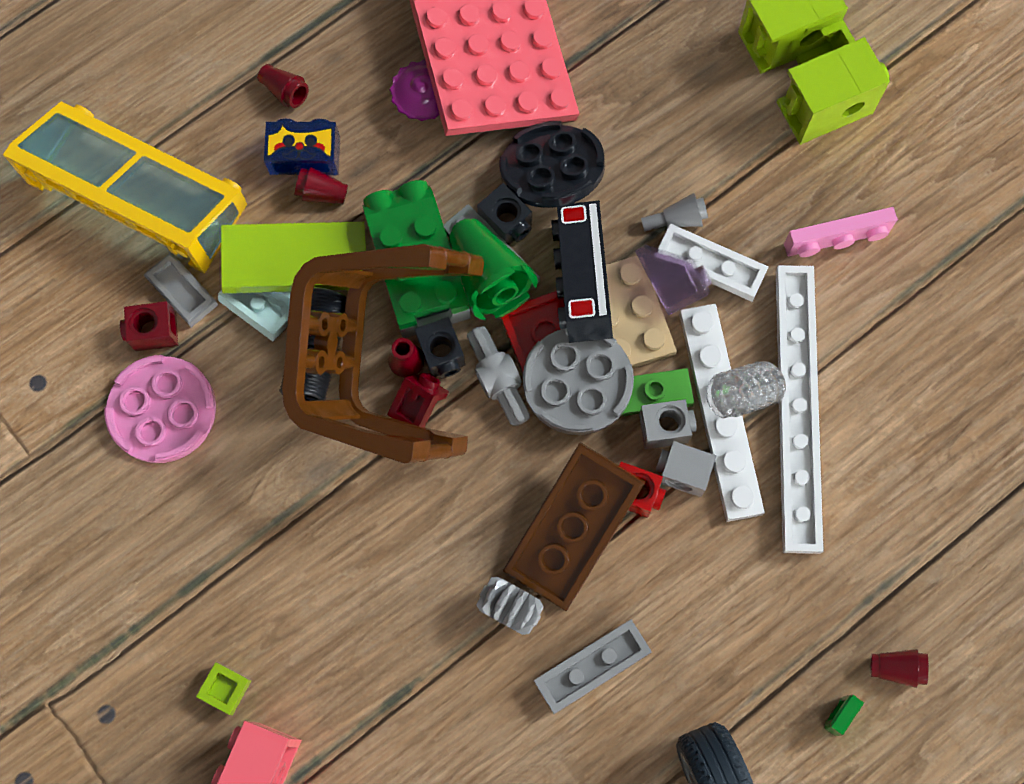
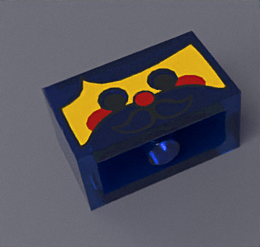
[264,118,340,175]

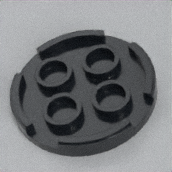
[499,121,605,208]

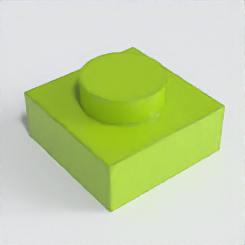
[196,662,251,716]

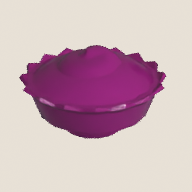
[389,59,440,121]

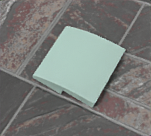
[218,290,290,342]

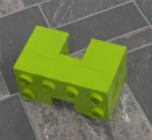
[738,0,890,145]

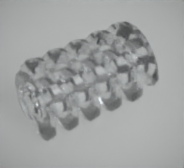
[706,361,786,419]

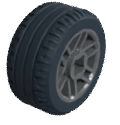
[676,722,753,784]

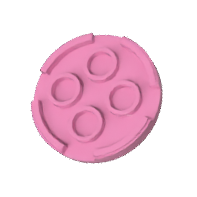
[104,355,216,463]

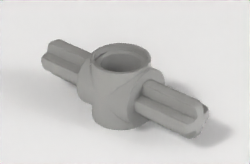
[467,326,530,426]

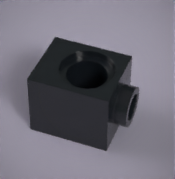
[477,183,532,245]
[415,316,466,378]

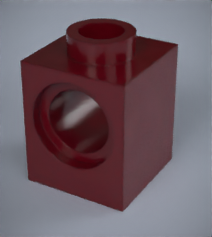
[120,301,179,352]

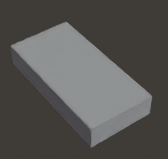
[144,252,218,328]

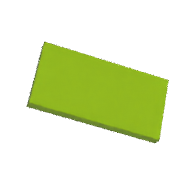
[221,222,366,294]

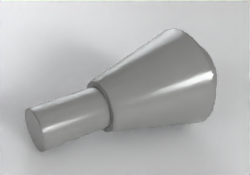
[641,193,708,231]

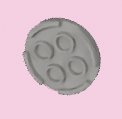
[523,329,634,435]

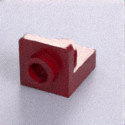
[387,373,449,427]

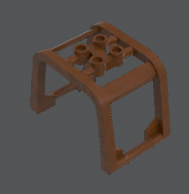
[282,244,484,464]

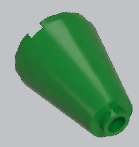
[449,219,538,320]

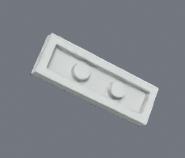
[654,224,768,302]

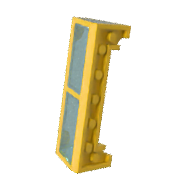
[3,101,247,274]

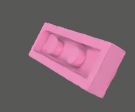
[784,207,898,257]

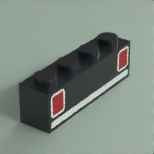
[551,200,613,343]

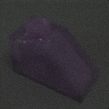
[635,245,712,316]

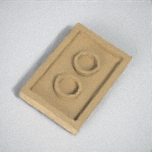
[606,254,677,368]

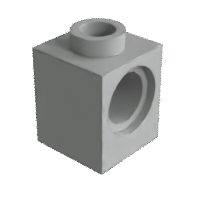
[639,399,696,449]
[656,441,717,497]

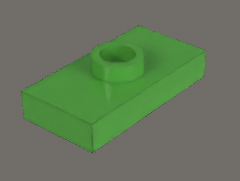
[621,368,694,417]

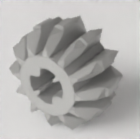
[476,577,543,635]

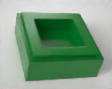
[824,695,864,736]

